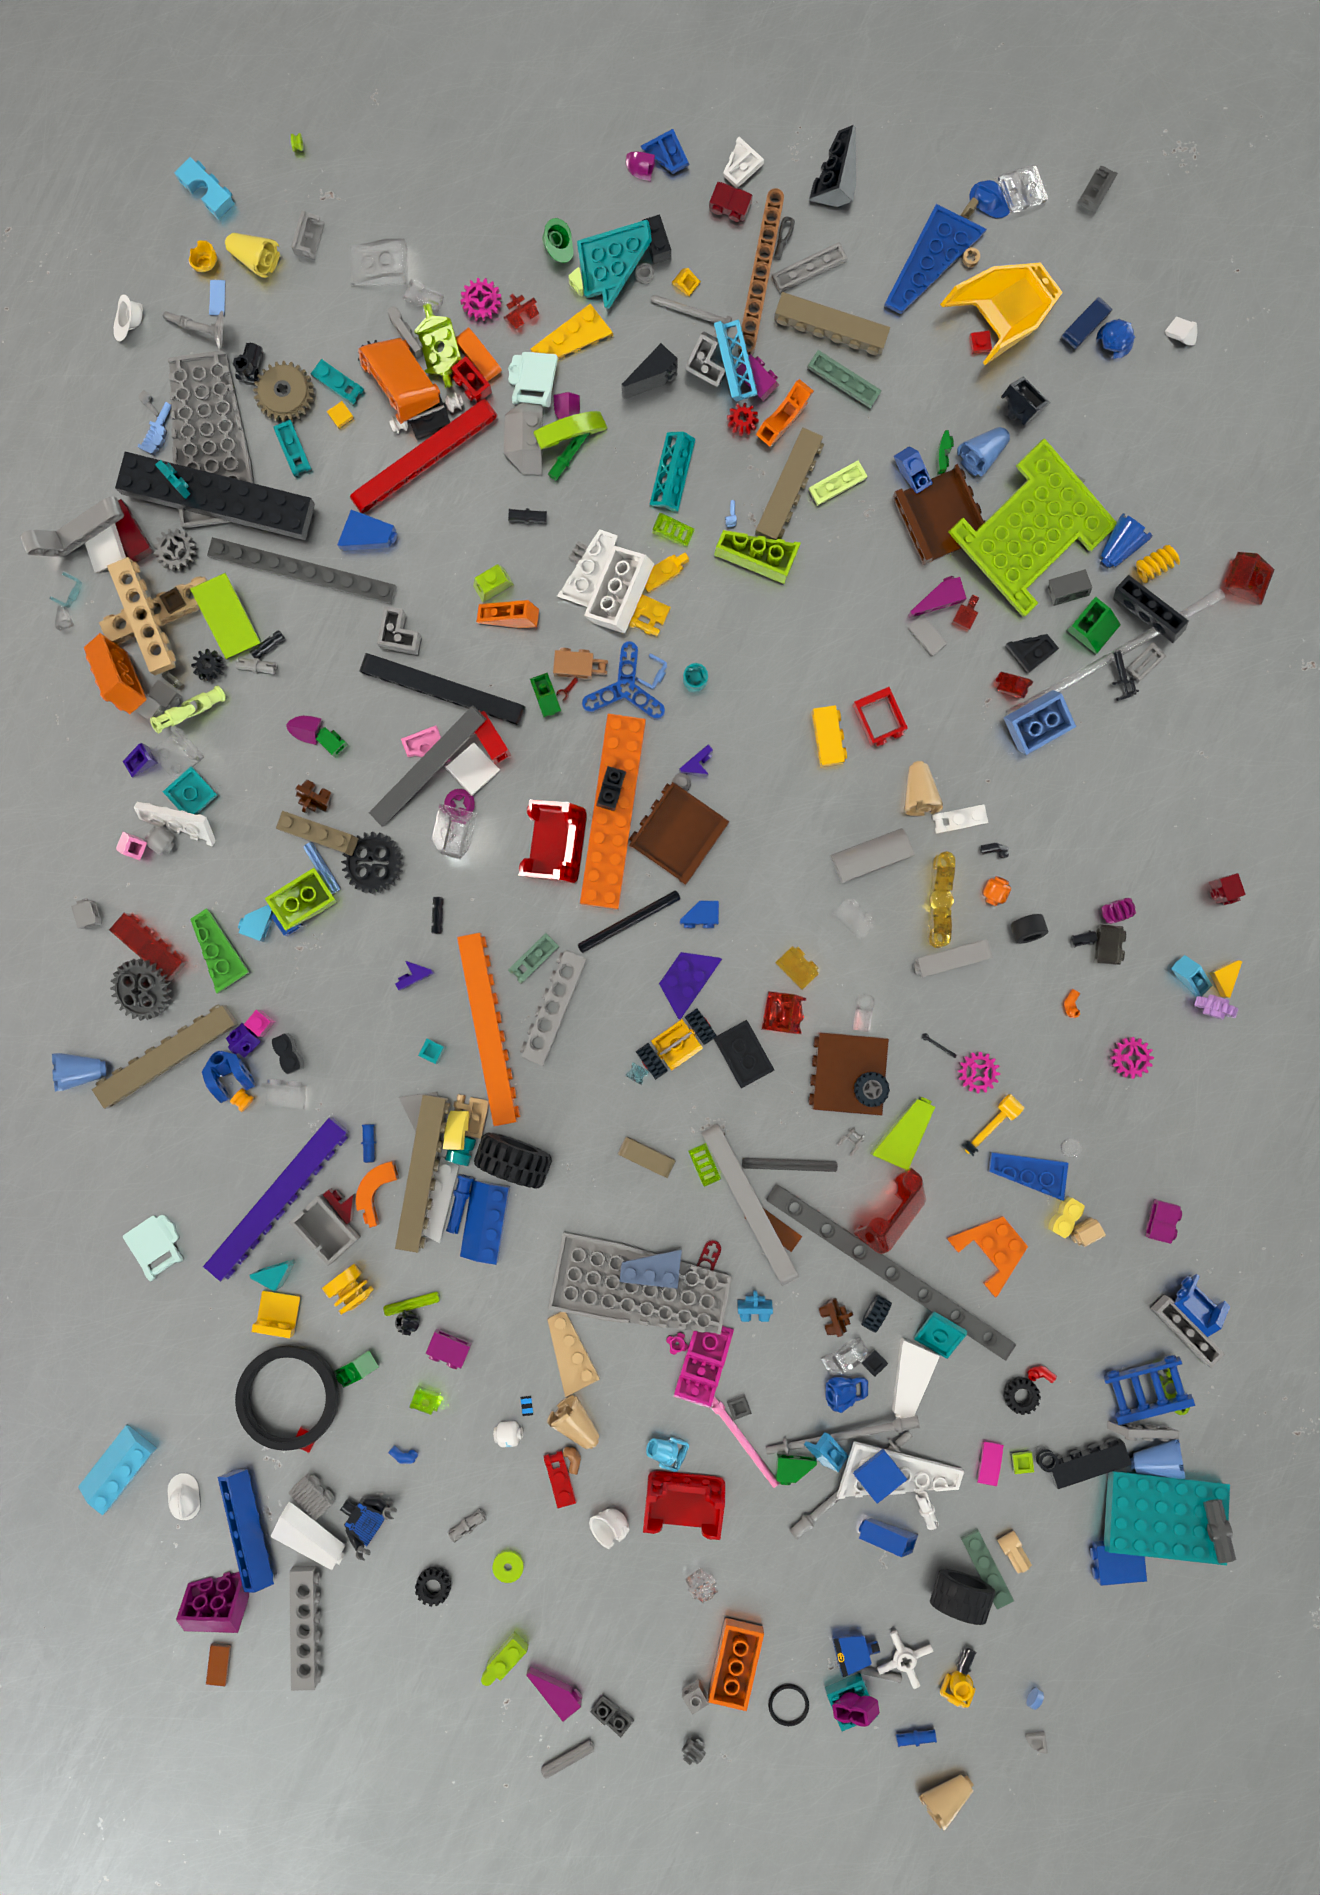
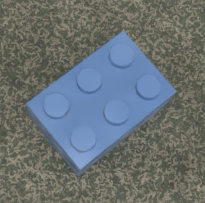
[1004,690,1076,755]

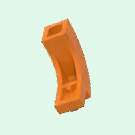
[755,379,814,446]
[356,1160,399,1228]

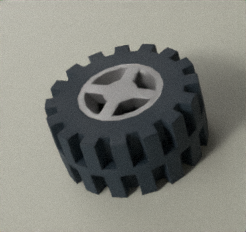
[854,1072,890,1107]
[861,1295,892,1333]

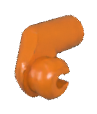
[1064,989,1080,1018]

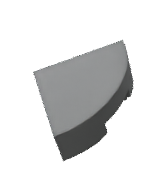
[1025,1731,1048,1754]

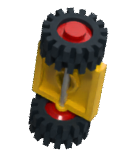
[636,1008,717,1080]

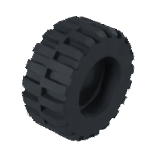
[474,1132,552,1189]

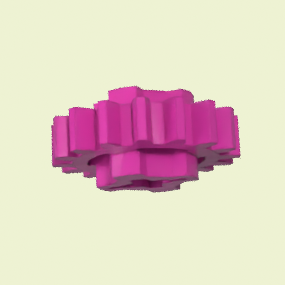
[460,278,502,321]
[1110,1037,1154,1079]
[957,1052,1000,1093]

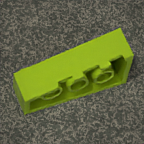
[714,530,801,584]

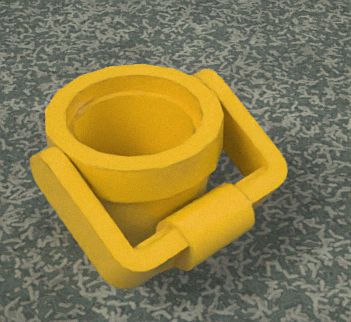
[940,1671,976,1708]

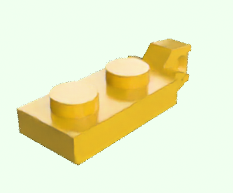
[644,553,689,593]

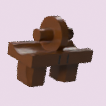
[295,780,331,813]
[819,1298,854,1337]

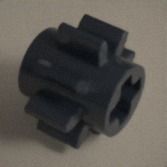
[395,1310,419,1336]

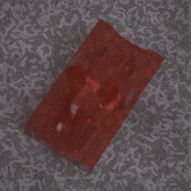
[503,294,539,329]
[996,672,1033,698]

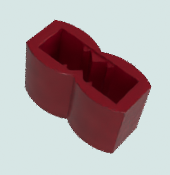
[709,182,753,222]

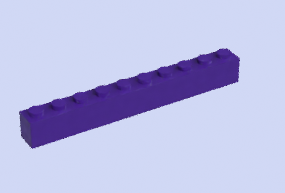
[203,1117,349,1282]

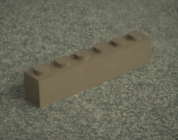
[774,292,890,355]
[755,427,824,540]

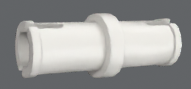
[916,1491,939,1530]

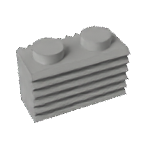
[289,1473,335,1521]

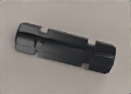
[250,630,285,658]
[431,897,444,934]

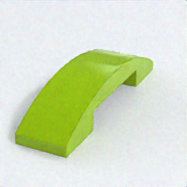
[533,411,608,450]

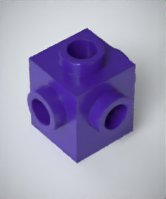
[226,1022,261,1058]

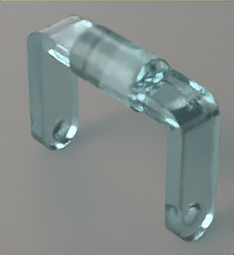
[49,572,82,608]

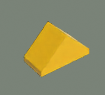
[1209,960,1242,998]

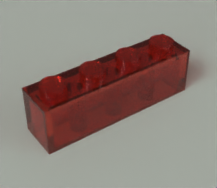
[109,913,187,981]

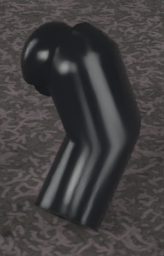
[981,843,1009,858]

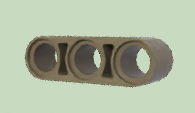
[618,1137,676,1178]

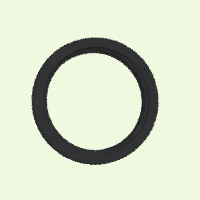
[235,1345,339,1451]

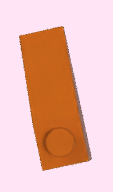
[476,600,539,628]

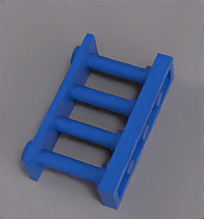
[1104,1355,1195,1425]

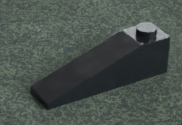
[809,125,856,207]

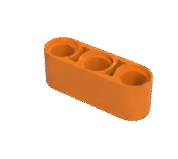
[456,327,502,382]

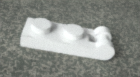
[932,804,988,834]

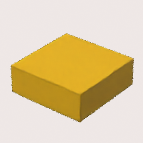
[327,401,354,428]

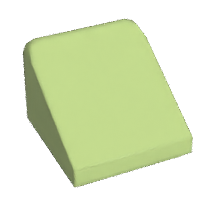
[568,267,584,297]

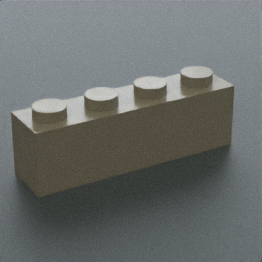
[276,811,359,856]

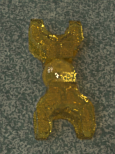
[928,851,955,948]

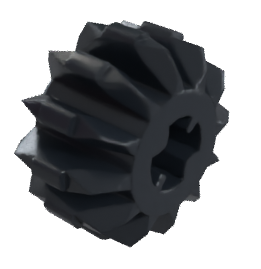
[191,649,225,682]

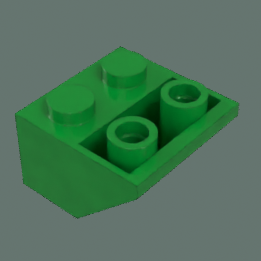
[1067,597,1121,654]

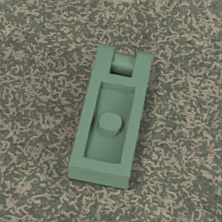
[508,933,559,984]

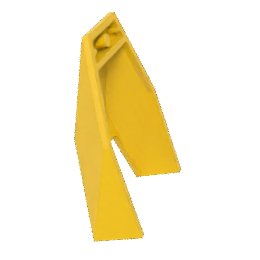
[940,262,1063,365]

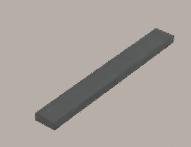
[369,706,487,827]

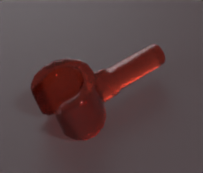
[556,678,578,701]

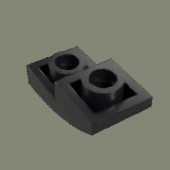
[596,766,626,811]

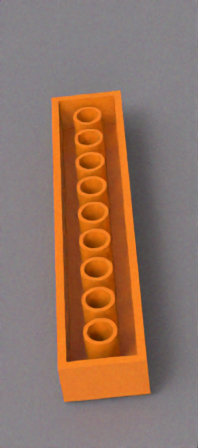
[580,714,646,910]

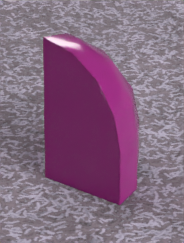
[626,151,655,181]
[553,392,580,420]
[286,715,322,745]

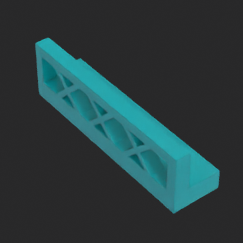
[649,431,695,512]

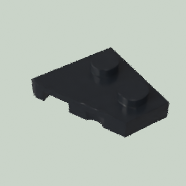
[1005,634,1059,673]

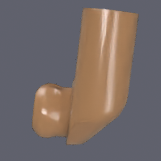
[563,1447,581,1475]

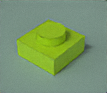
[1011,1451,1034,1474]

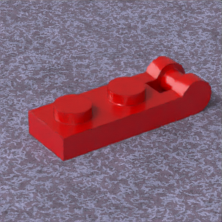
[543,1450,577,1509]

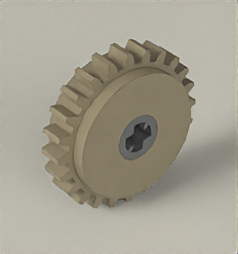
[253,361,315,422]

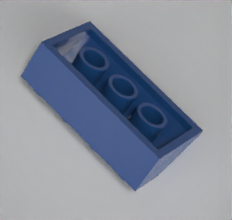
[460,1180,510,1265]

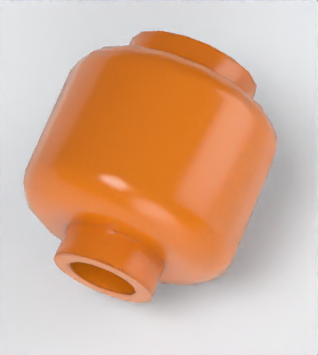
[983,876,1012,906]

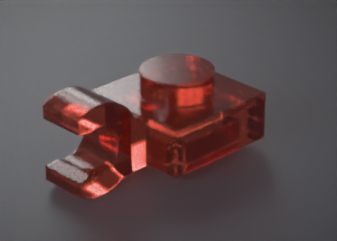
[952,595,979,630]

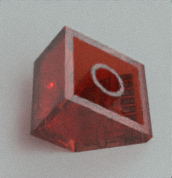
[1225,552,1275,605]

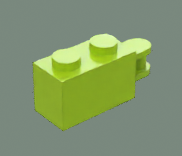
[481,1631,529,1686]

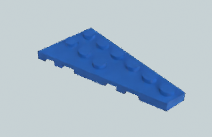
[884,204,987,314]

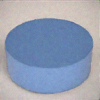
[1026,1688,1044,1710]

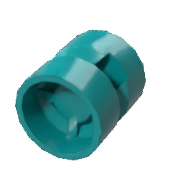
[683,663,708,692]
[445,1136,476,1166]

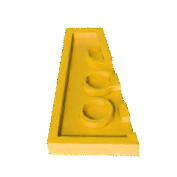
[530,304,613,359]

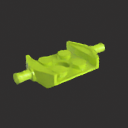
[414,304,461,388]

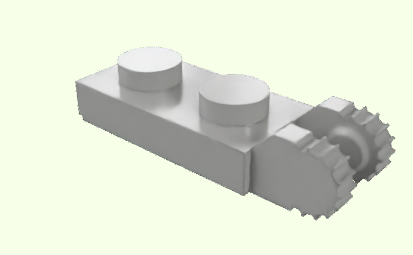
[387,307,423,359]

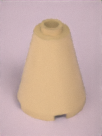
[904,761,943,816]
[547,1395,599,1449]
[918,1775,974,1831]

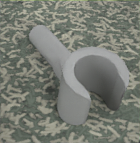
[139,390,159,417]

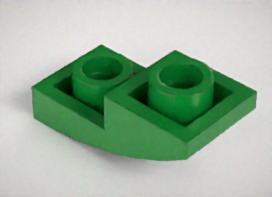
[936,430,954,475]

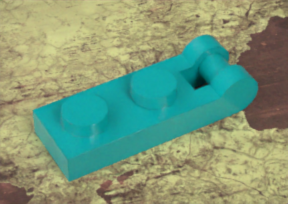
[310,359,364,405]
[273,420,312,477]

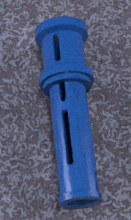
[446,1174,474,1234]

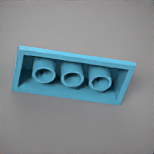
[78,1425,157,1516]

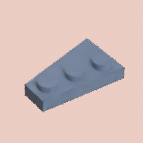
[620,1249,682,1289]

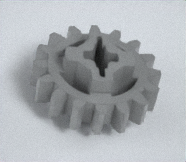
[153,528,196,571]

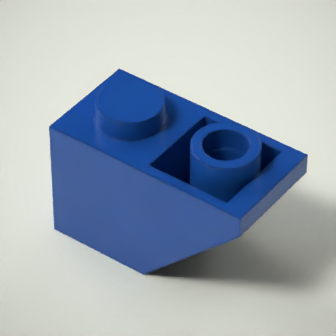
[893,446,933,494]
[680,901,719,928]

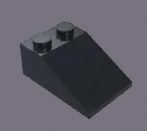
[621,343,678,399]

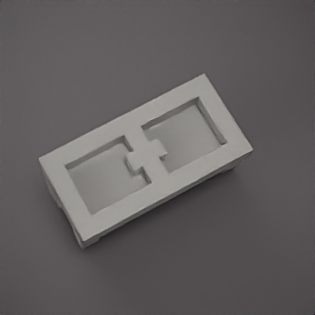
[291,210,325,259]

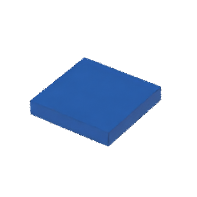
[853,1449,908,1504]

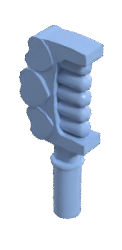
[138,402,171,456]

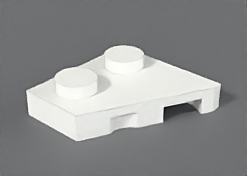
[723,137,764,188]

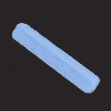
[303,842,340,894]

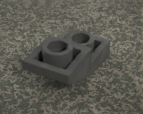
[590,1696,634,1738]

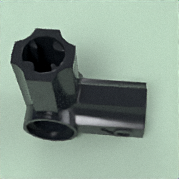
[233,342,263,384]

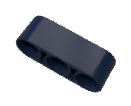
[1061,297,1113,349]

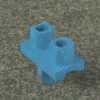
[737,1290,773,1322]

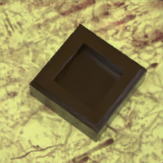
[159,587,187,614]

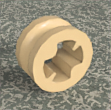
[962,247,980,267]

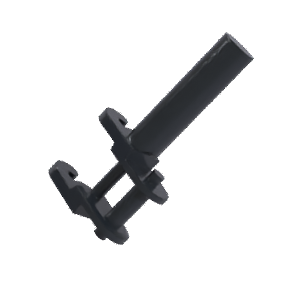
[1112,650,1139,701]

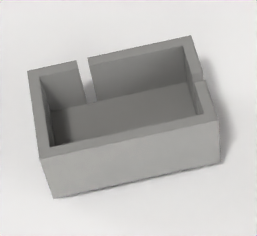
[289,1194,360,1266]

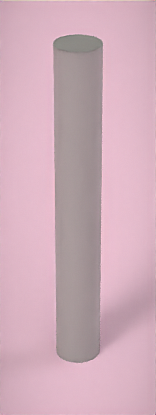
[856,1667,902,1683]

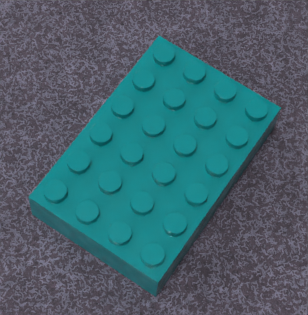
[1104,1471,1230,1566]

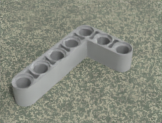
[20,497,124,557]

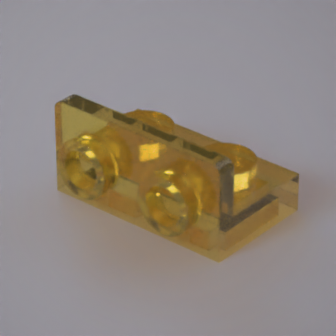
[775,946,819,990]

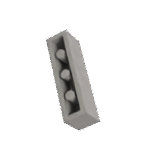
[1151,1295,1225,1368]

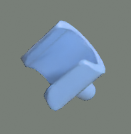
[725,500,737,528]

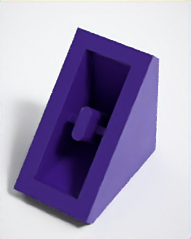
[123,743,158,777]

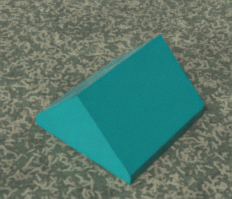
[250,1259,295,1292]

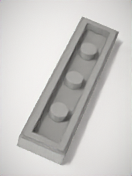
[772,242,848,293]

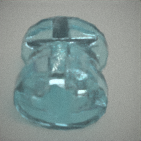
[625,1062,649,1085]

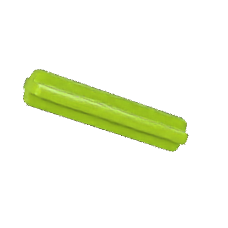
[383,1292,440,1316]

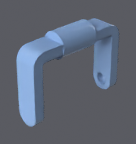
[635,653,667,689]

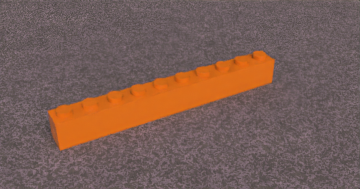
[457,933,520,1126]

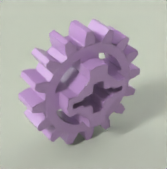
[1194,995,1238,1020]

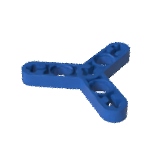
[582,641,665,720]

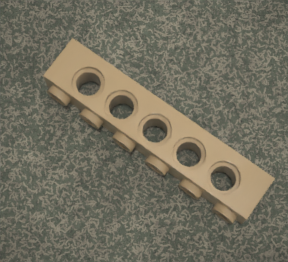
[107,557,176,676]
[99,576,207,645]

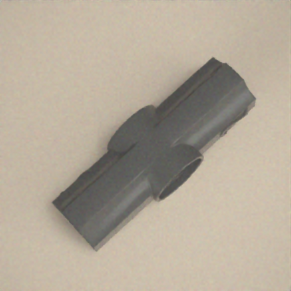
[1203,1499,1236,1563]

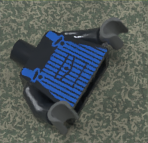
[340,1497,397,1561]

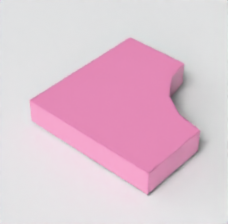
[401,725,450,763]

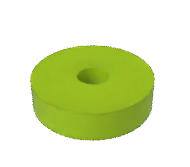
[492,1550,524,1583]

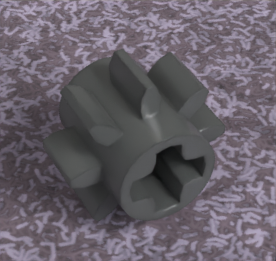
[682,1738,706,1765]

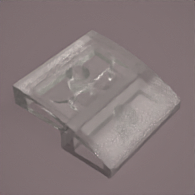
[997,165,1048,213]

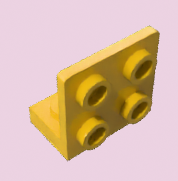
[251,1290,300,1338]

